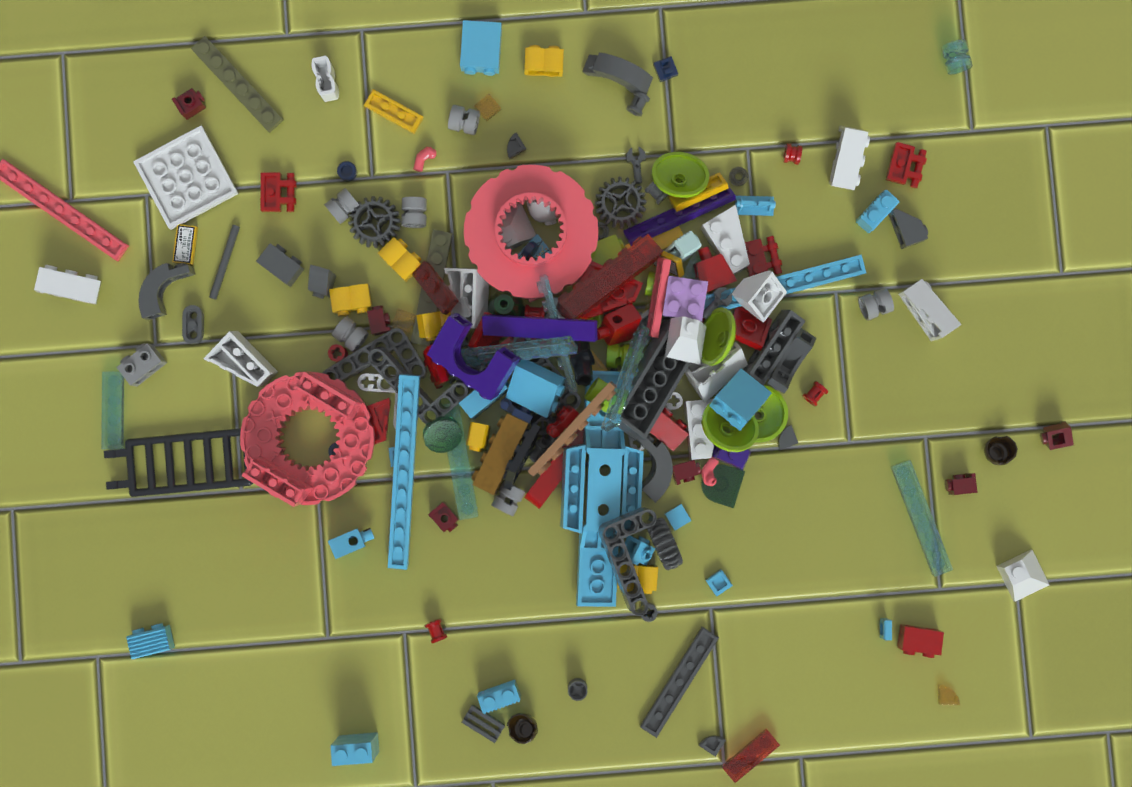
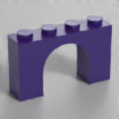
[427,313,521,400]

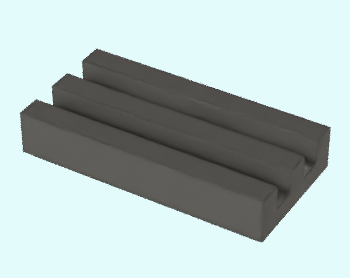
[461,705,505,743]

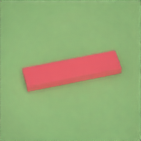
[645,257,671,338]

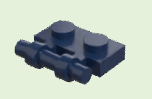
[500,397,536,423]

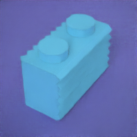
[856,190,899,233]
[126,623,175,659]
[477,680,521,714]

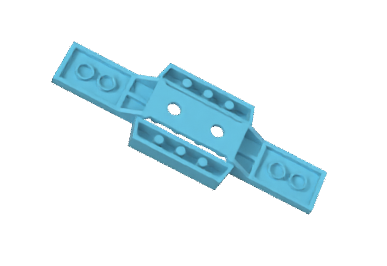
[560,370,644,607]

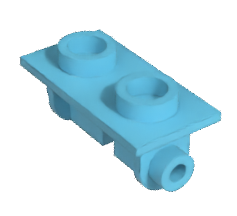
[735,196,776,216]

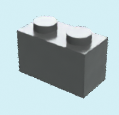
[256,243,305,287]

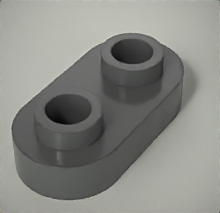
[182,305,204,344]

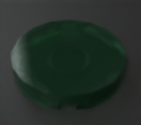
[423,416,463,453]

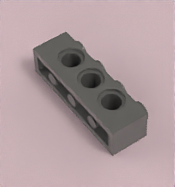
[743,310,805,386]

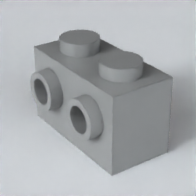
[116,343,167,387]

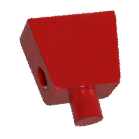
[693,246,737,292]
[597,303,642,346]

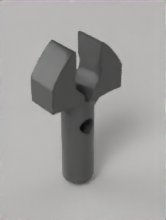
[626,147,646,184]
[703,287,732,319]

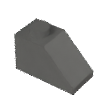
[888,209,928,249]
[308,265,336,299]

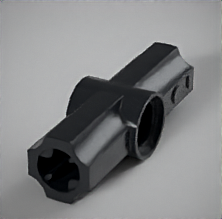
[570,340,595,387]

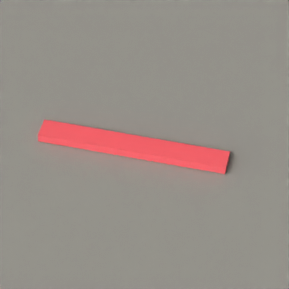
[0,159,129,261]

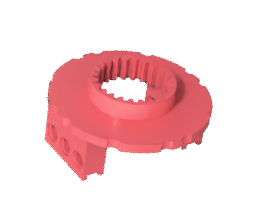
[464,165,598,303]
[240,371,375,507]

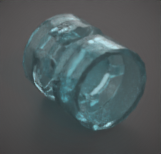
[941,39,973,74]

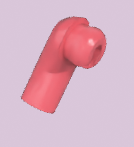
[413,147,437,172]
[701,457,719,486]

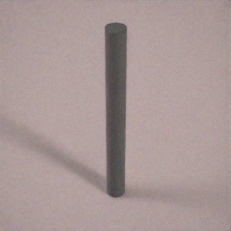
[209,225,240,300]

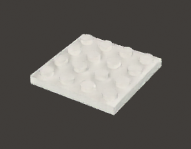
[133,126,239,230]

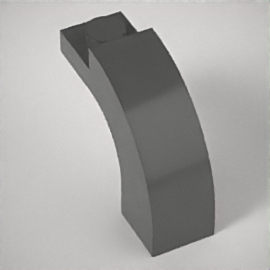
[582,52,653,94]
[138,263,195,320]
[768,328,816,393]
[636,434,673,503]

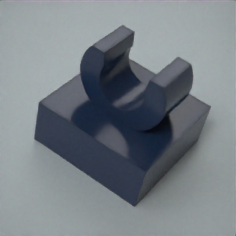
[653,56,678,82]

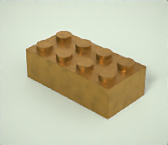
[471,413,529,495]

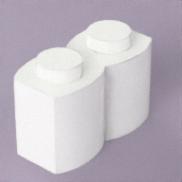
[311,56,339,102]

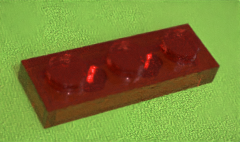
[412,261,459,315]
[722,728,780,783]

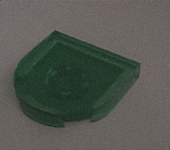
[701,464,745,508]

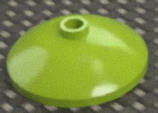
[651,152,709,198]
[701,307,736,366]
[755,385,788,443]
[701,403,759,452]

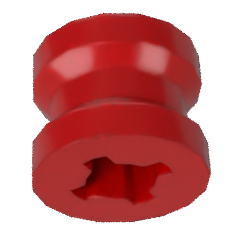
[783,143,803,165]

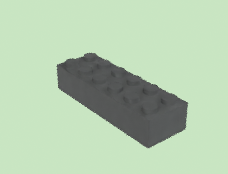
[605,320,690,439]

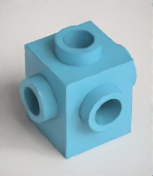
[625,536,655,566]

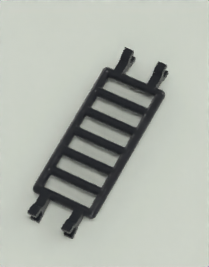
[104,428,253,497]

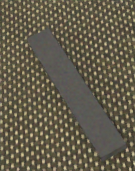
[640,627,719,738]

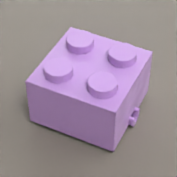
[663,276,708,322]

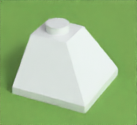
[500,203,536,250]
[732,270,787,322]
[665,316,706,365]
[996,550,1049,602]

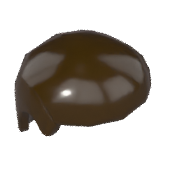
[984,436,1018,465]
[507,713,538,744]

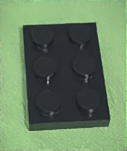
[503,423,540,491]

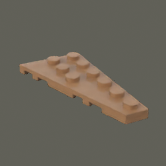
[528,381,617,477]

